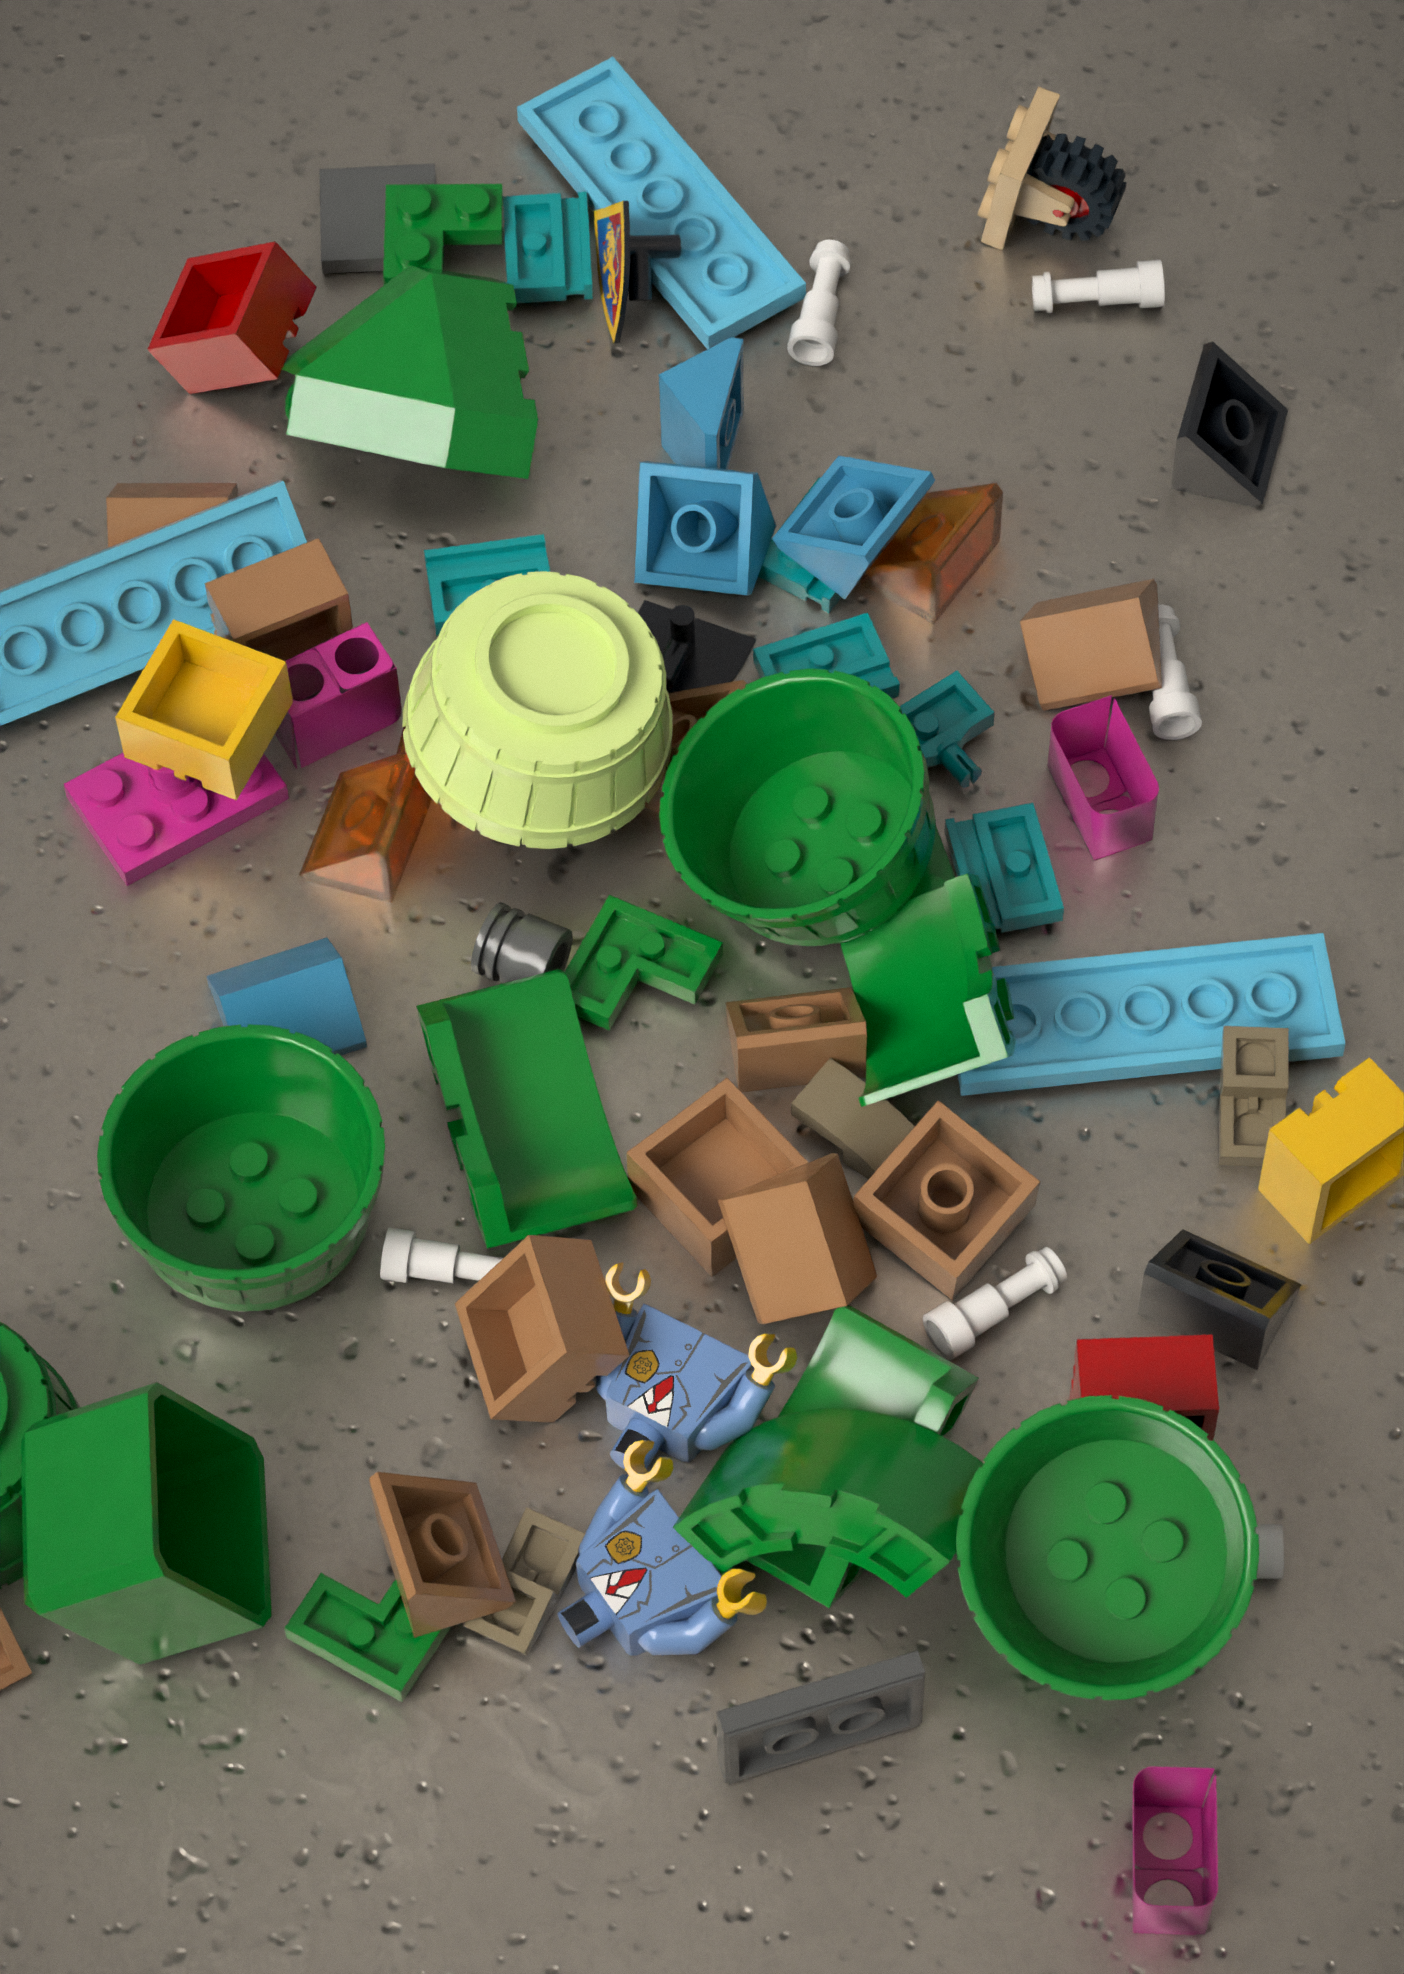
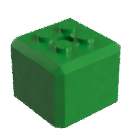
[21,1382,272,1665]

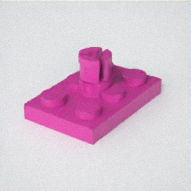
[63,753,289,886]

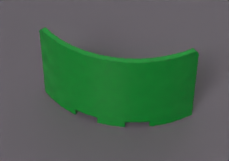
[840,873,1016,1107]
[416,969,638,1249]
[746,1305,979,1608]
[673,1408,984,1598]

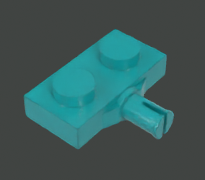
[900,670,995,788]

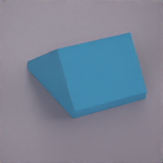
[659,337,744,470]
[772,456,935,599]
[634,461,776,596]
[206,937,367,1055]

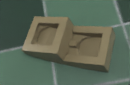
[1219,1026,1289,1167]
[791,1058,915,1179]
[464,1507,585,1655]

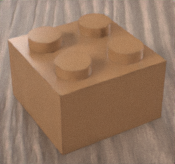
[853,1100,1040,1301]

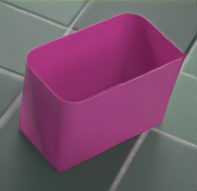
[275,622,402,769]
[1047,695,1159,860]
[1132,1766,1218,1935]

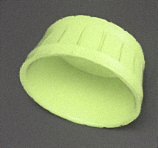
[402,571,673,849]

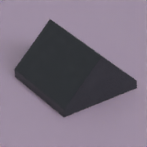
[1171,341,1288,507]
[1138,1229,1302,1370]

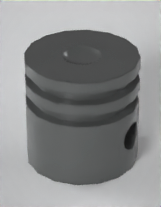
[471,902,573,983]

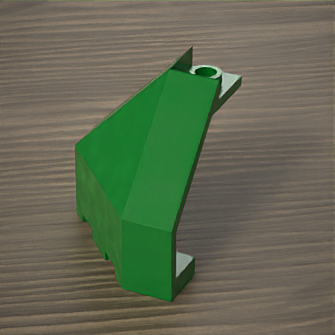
[282,266,538,479]

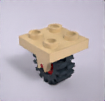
[978,86,1127,250]

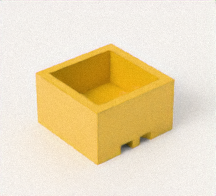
[115,619,293,800]
[1258,1057,1404,1244]

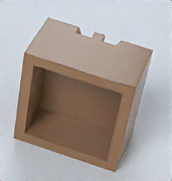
[205,538,353,661]
[626,1078,809,1277]
[454,1235,630,1423]

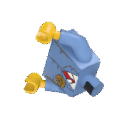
[596,1262,797,1469]
[558,1440,767,1656]

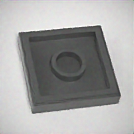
[319,163,436,274]

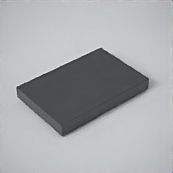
[716,1650,926,1784]

